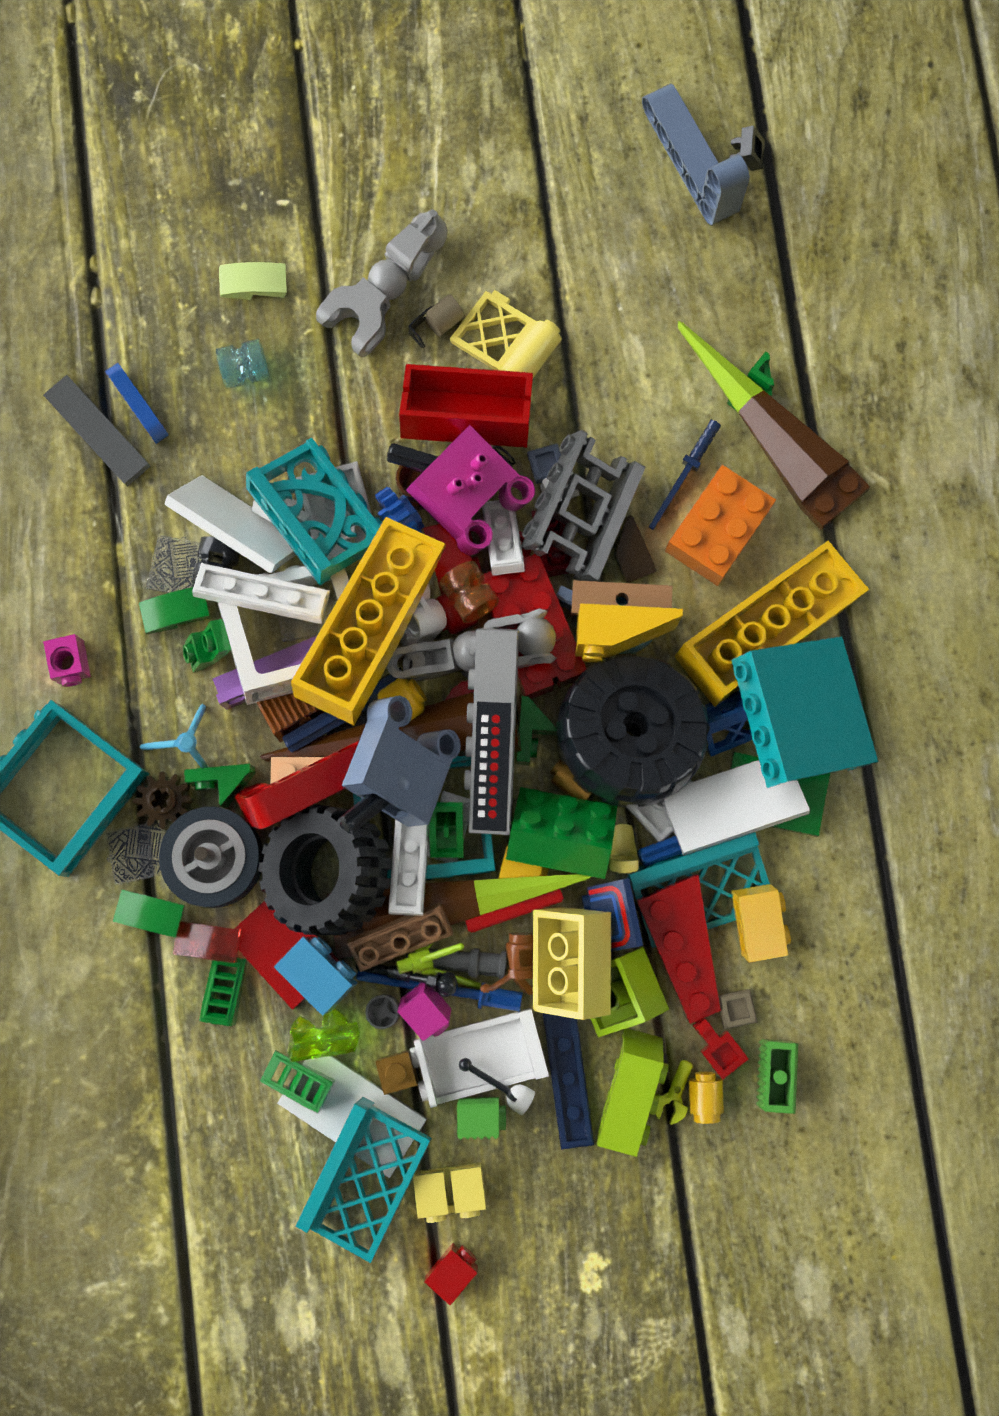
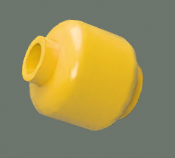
[378,678,427,721]

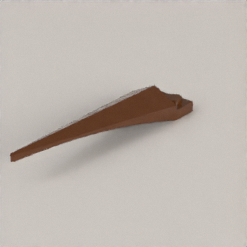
[260,692,522,762]

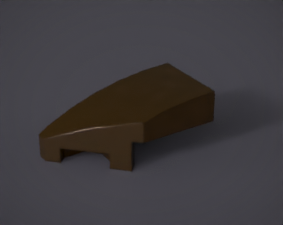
[613,515,656,583]

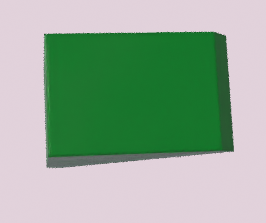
[429,802,464,858]

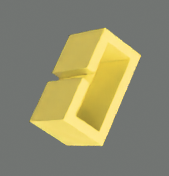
[413,1162,487,1223]

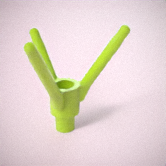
[396,942,481,989]

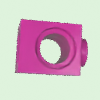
[43,634,91,687]

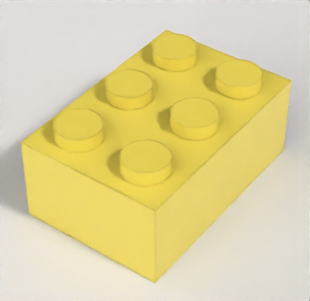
[533,907,611,1020]

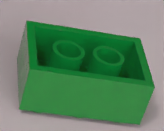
[506,787,617,879]

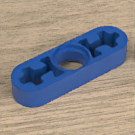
[105,363,169,444]

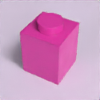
[397,983,452,1041]

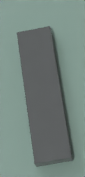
[43,375,151,487]

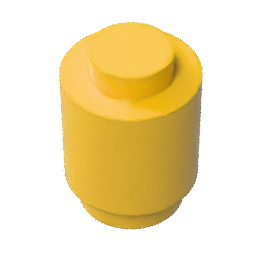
[689,1071,724,1124]

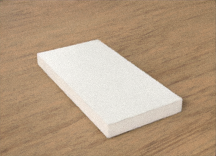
[164,475,296,573]
[663,760,810,856]
[277,1045,427,1178]

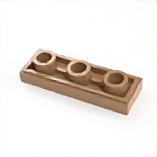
[571,580,673,615]
[347,902,453,972]

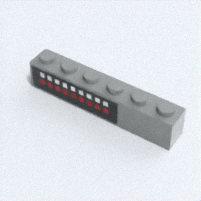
[463,628,519,835]

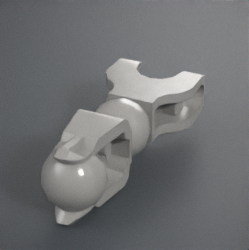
[316,209,448,357]
[387,608,556,681]

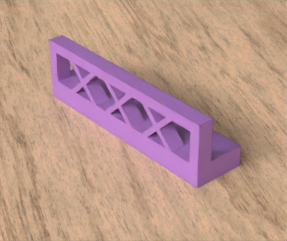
[213,636,317,710]

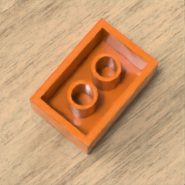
[665,464,776,586]

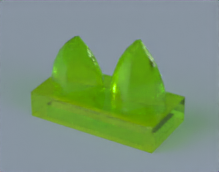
[287,1008,360,1062]

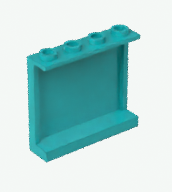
[731,636,879,788]

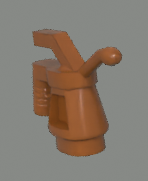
[480,932,533,995]

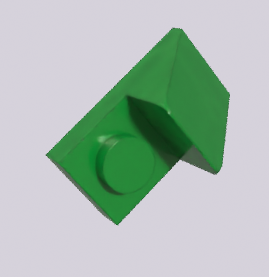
[517,696,557,766]
[184,764,256,808]

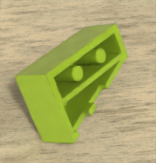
[597,1028,668,1157]

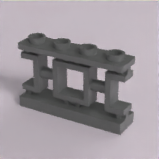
[521,430,646,581]

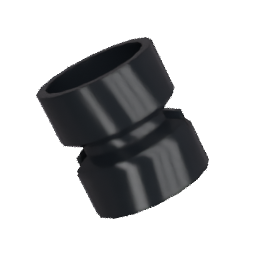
[191,536,240,584]

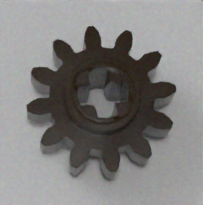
[133,771,194,830]

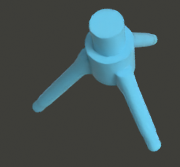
[140,704,209,768]

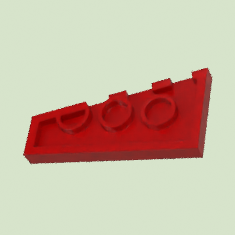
[636,874,721,1024]

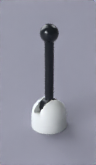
[459,1058,535,1115]

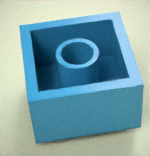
[274,936,358,1016]

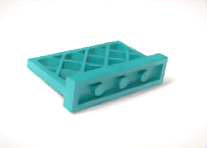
[626,832,770,948]
[295,1097,432,1263]

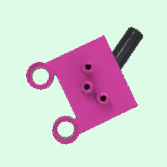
[387,425,535,555]

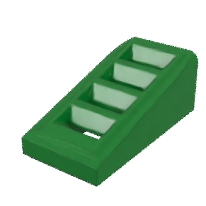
[199,954,247,1026]
[260,1050,336,1113]

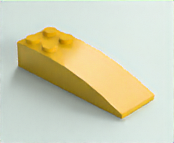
[291,517,445,725]
[674,541,869,707]

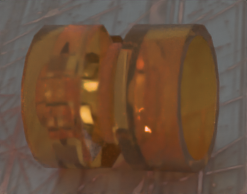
[439,561,499,623]

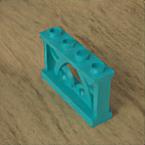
[246,438,383,585]

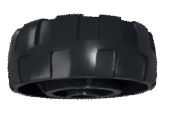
[556,653,710,807]

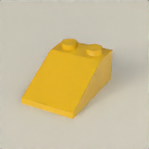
[575,603,683,663]

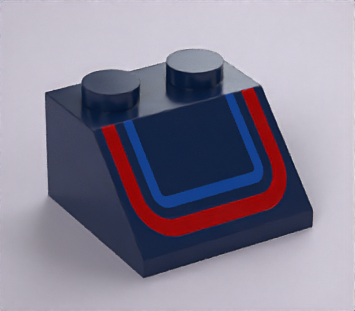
[581,878,643,952]

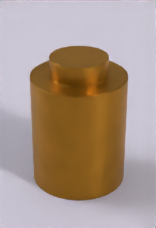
[550,759,592,800]

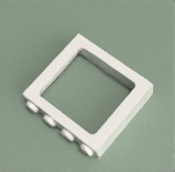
[217,557,349,705]

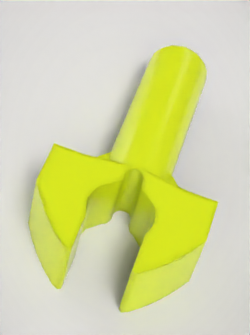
[655,1060,693,1125]

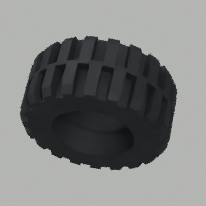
[259,805,391,935]

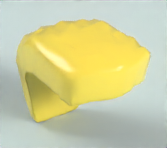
[608,823,639,874]

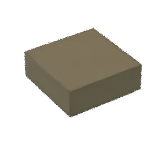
[718,989,758,1029]

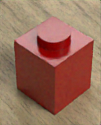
[424,1243,478,1306]

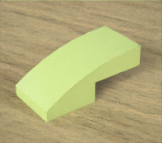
[219,262,287,300]

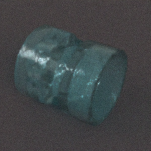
[216,339,270,389]

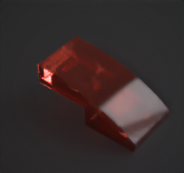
[173,921,242,963]

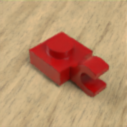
[692,1018,749,1080]

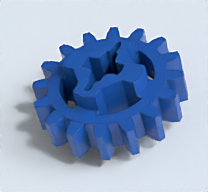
[375,486,425,533]

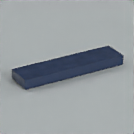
[543,1013,594,1150]

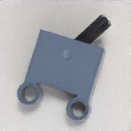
[340,696,461,834]

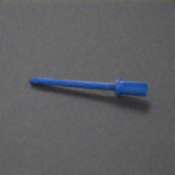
[356,971,523,1012]

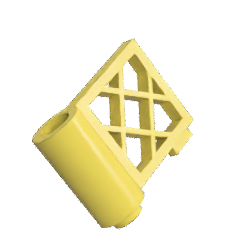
[450,290,562,378]

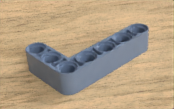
[642,84,750,225]

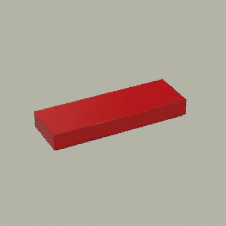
[465,889,564,933]

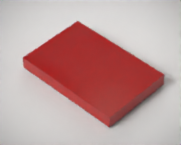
[226,900,340,1010]

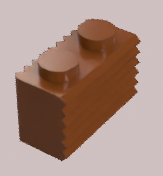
[257,693,325,743]

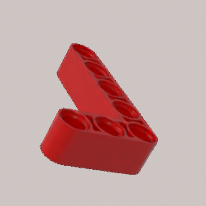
[234,740,359,829]

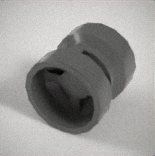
[365,994,400,1029]

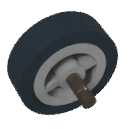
[159,807,264,908]

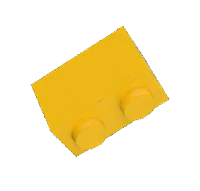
[731,884,791,963]

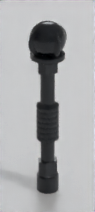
[356,964,458,997]

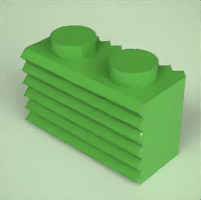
[756,1039,799,1114]
[457,1097,506,1140]

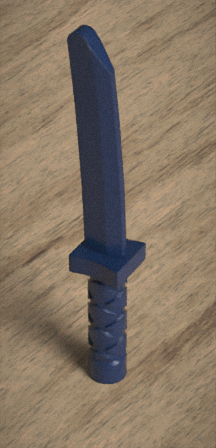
[648,419,721,530]

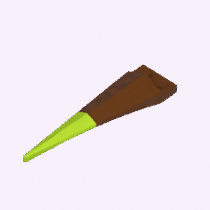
[678,321,870,530]
[326,874,591,959]

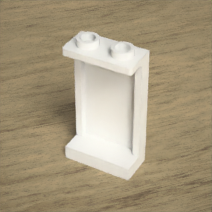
[410,1008,549,1108]

